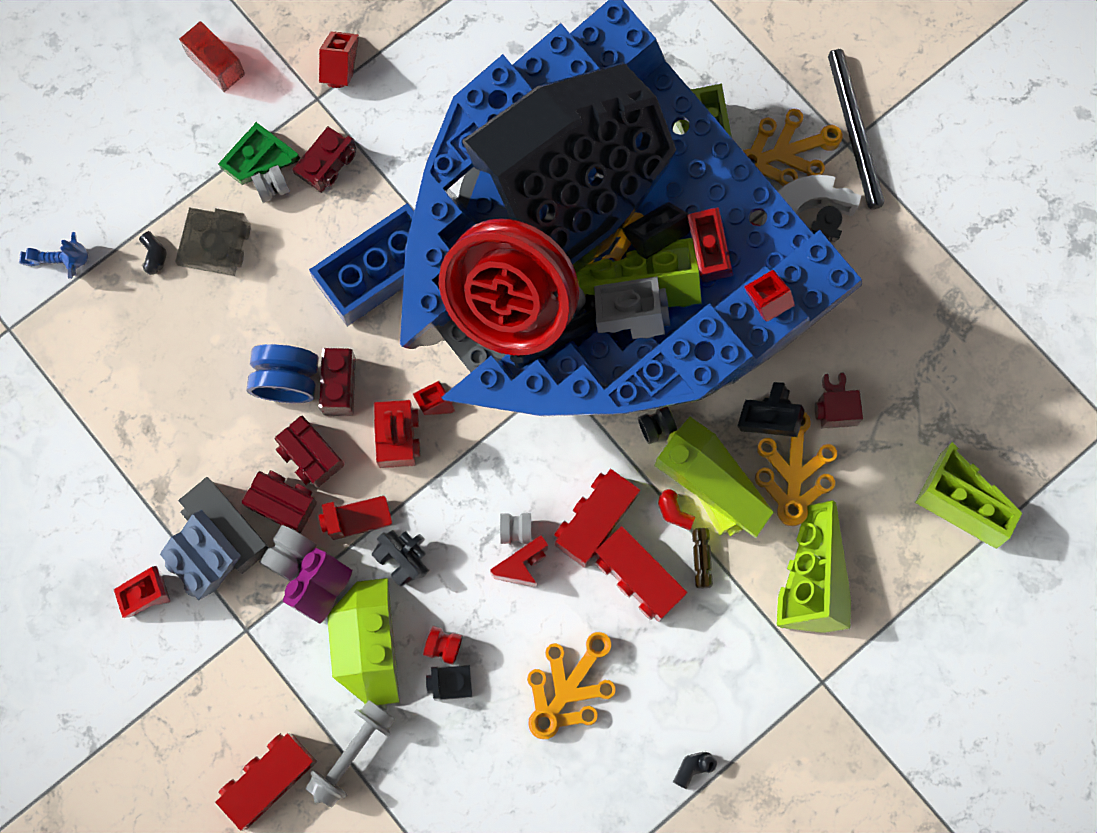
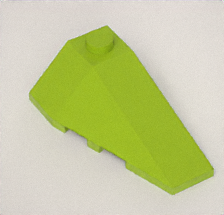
[777,500,851,633]

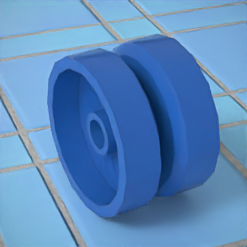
[246,344,319,403]

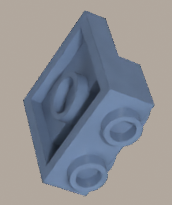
[160,510,241,600]

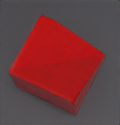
[744,270,795,322]

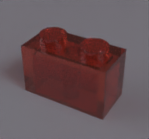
[179,21,245,92]

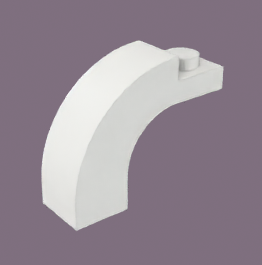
[760,175,861,225]

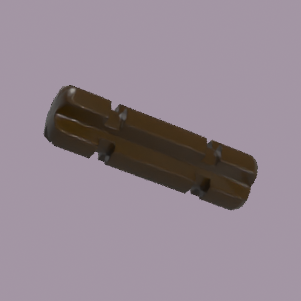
[692,528,713,589]

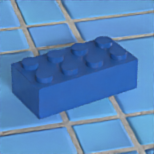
[309,203,414,327]

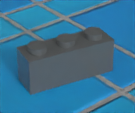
[178,477,268,574]

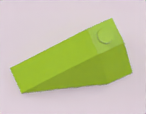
[576,238,702,307]
[654,416,774,538]

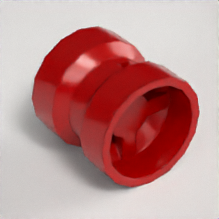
[423,626,463,665]

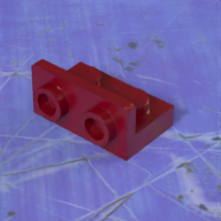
[292,126,356,193]

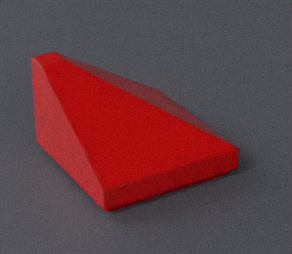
[413,381,455,415]

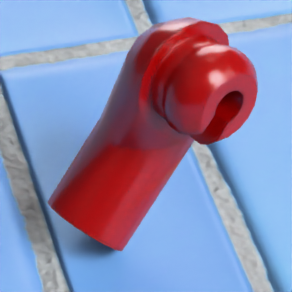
[658,489,695,531]

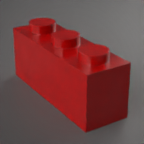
[554,468,640,568]
[594,526,688,622]
[215,733,318,831]

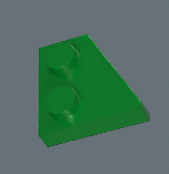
[218,122,300,185]

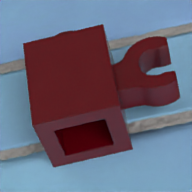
[815,372,863,429]

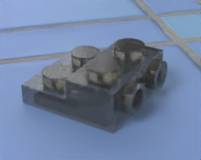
[175,207,251,276]

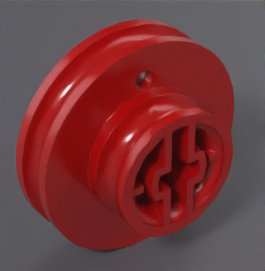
[439,219,579,355]

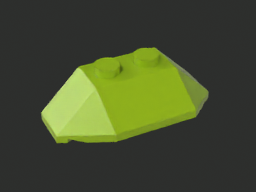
[327,578,400,705]

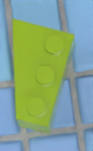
[915,442,1022,549]

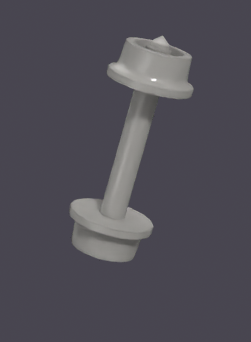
[306,700,395,808]

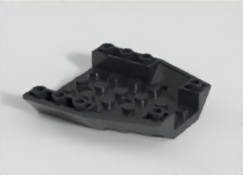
[462,63,676,273]

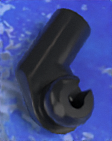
[139,231,167,275]

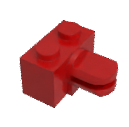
[374,400,420,468]

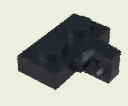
[737,382,805,437]

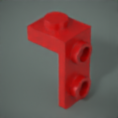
[318,496,392,540]

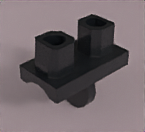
[809,206,842,243]
[372,530,430,587]

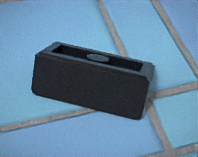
[622,201,690,259]

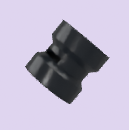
[638,406,677,444]

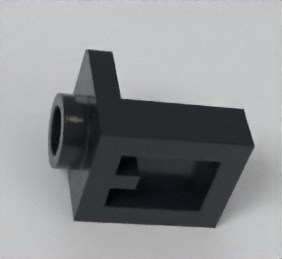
[426,665,472,701]

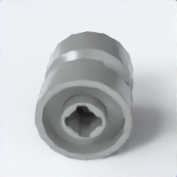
[259,525,317,581]

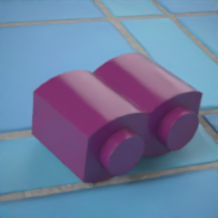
[282,548,353,624]

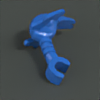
[19,232,88,279]

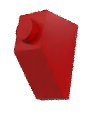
[319,31,359,88]

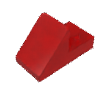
[490,535,548,587]
[113,566,171,618]

